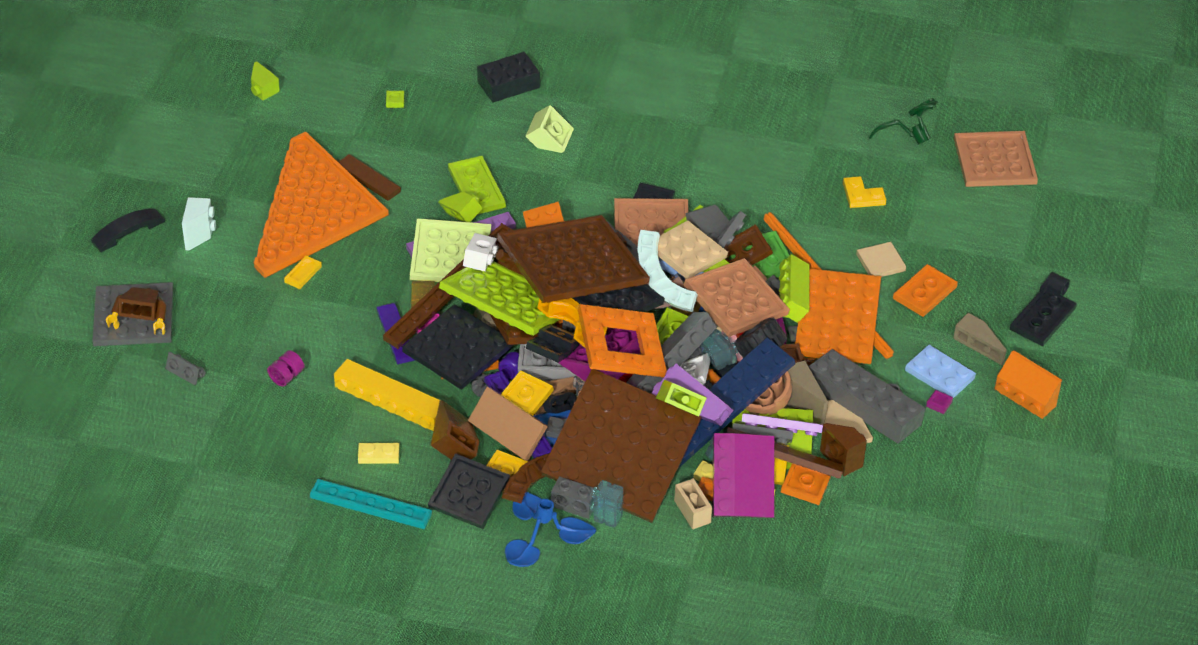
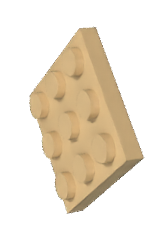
[658,221,728,279]

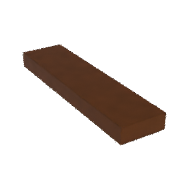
[338,154,401,201]

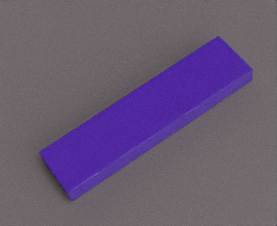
[376,303,415,365]

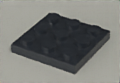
[428,454,510,529]

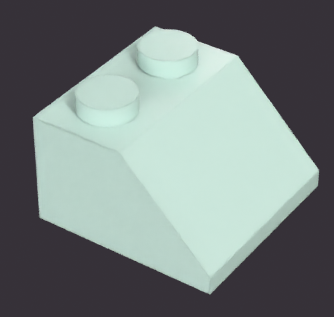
[182,197,216,250]

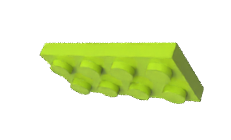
[448,156,506,214]

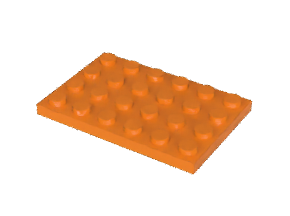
[795,268,881,364]

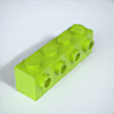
[779,254,809,323]

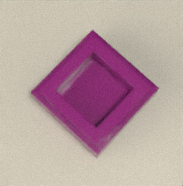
[926,390,953,414]

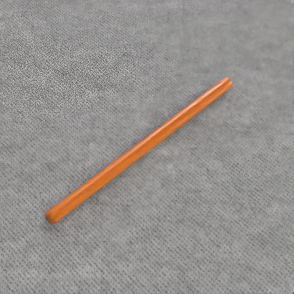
[764,212,894,359]

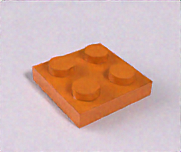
[781,463,831,505]

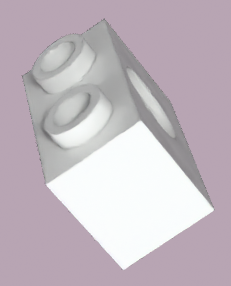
[463,233,498,271]

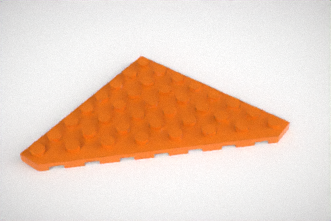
[254,132,389,278]

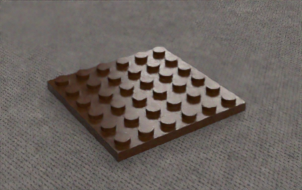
[497,215,650,303]
[541,369,702,523]

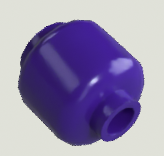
[498,352,519,381]

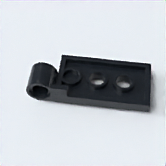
[1009,272,1077,347]

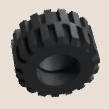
[734,317,787,358]

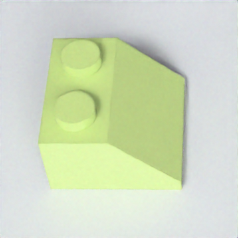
[526,105,574,153]

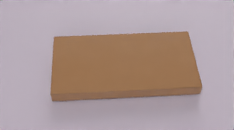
[468,387,548,461]

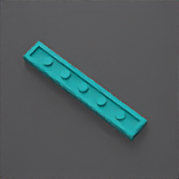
[310,479,432,530]

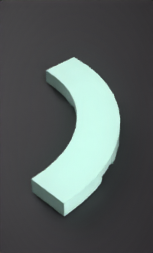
[638,230,698,312]

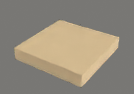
[856,242,906,277]

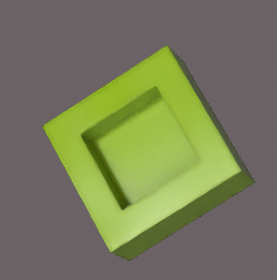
[386,91,404,108]

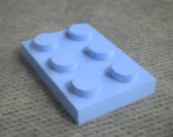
[905,345,976,398]

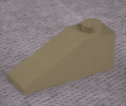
[953,313,1007,365]

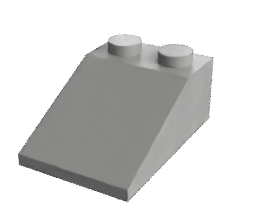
[518,344,578,382]

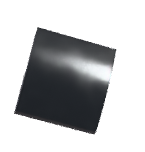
[526,324,580,363]

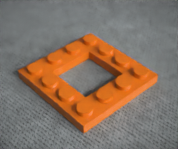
[578,304,667,377]

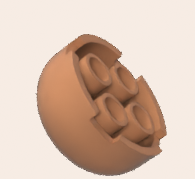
[746,371,792,415]

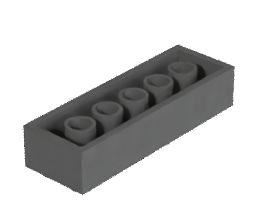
[808,349,926,444]

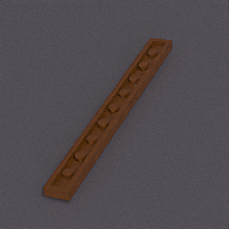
[383,223,513,349]

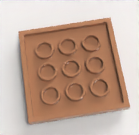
[954,131,1038,187]
[614,198,688,247]
[683,258,790,337]

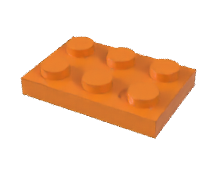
[893,264,958,317]

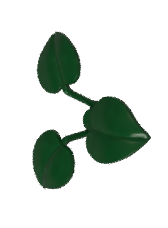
[869,98,938,145]

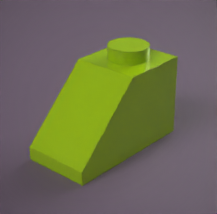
[251,61,280,100]
[438,192,483,222]
[656,380,707,416]

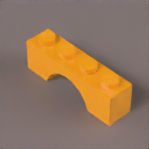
[537,298,607,347]

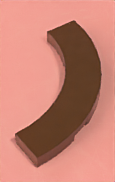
[502,453,550,503]

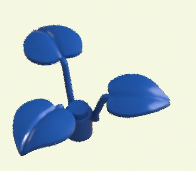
[505,492,596,567]

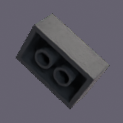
[477,52,540,103]

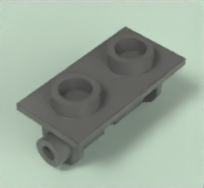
[165,352,206,385]

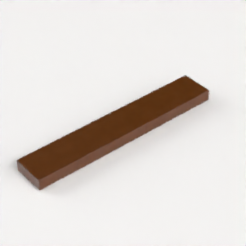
[726,427,843,479]

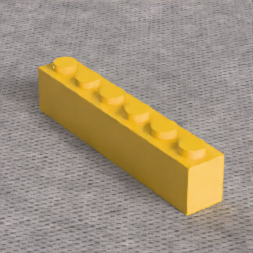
[334,359,446,431]

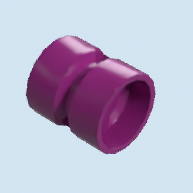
[267,350,304,387]

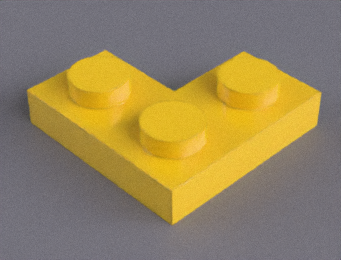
[843,177,886,208]

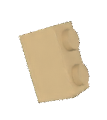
[674,478,712,529]

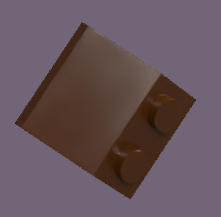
[820,423,867,476]

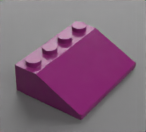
[559,327,641,381]
[713,433,774,518]

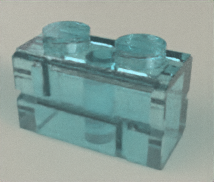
[700,329,738,370]
[591,480,623,528]

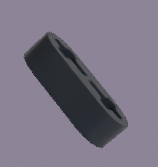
[543,392,577,414]

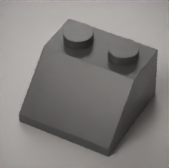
[685,204,729,241]

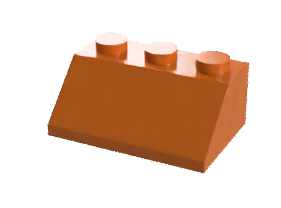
[995,350,1062,419]

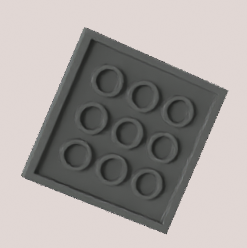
[92,282,173,346]

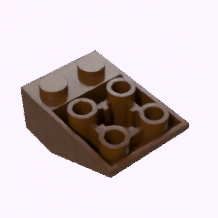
[431,400,479,460]

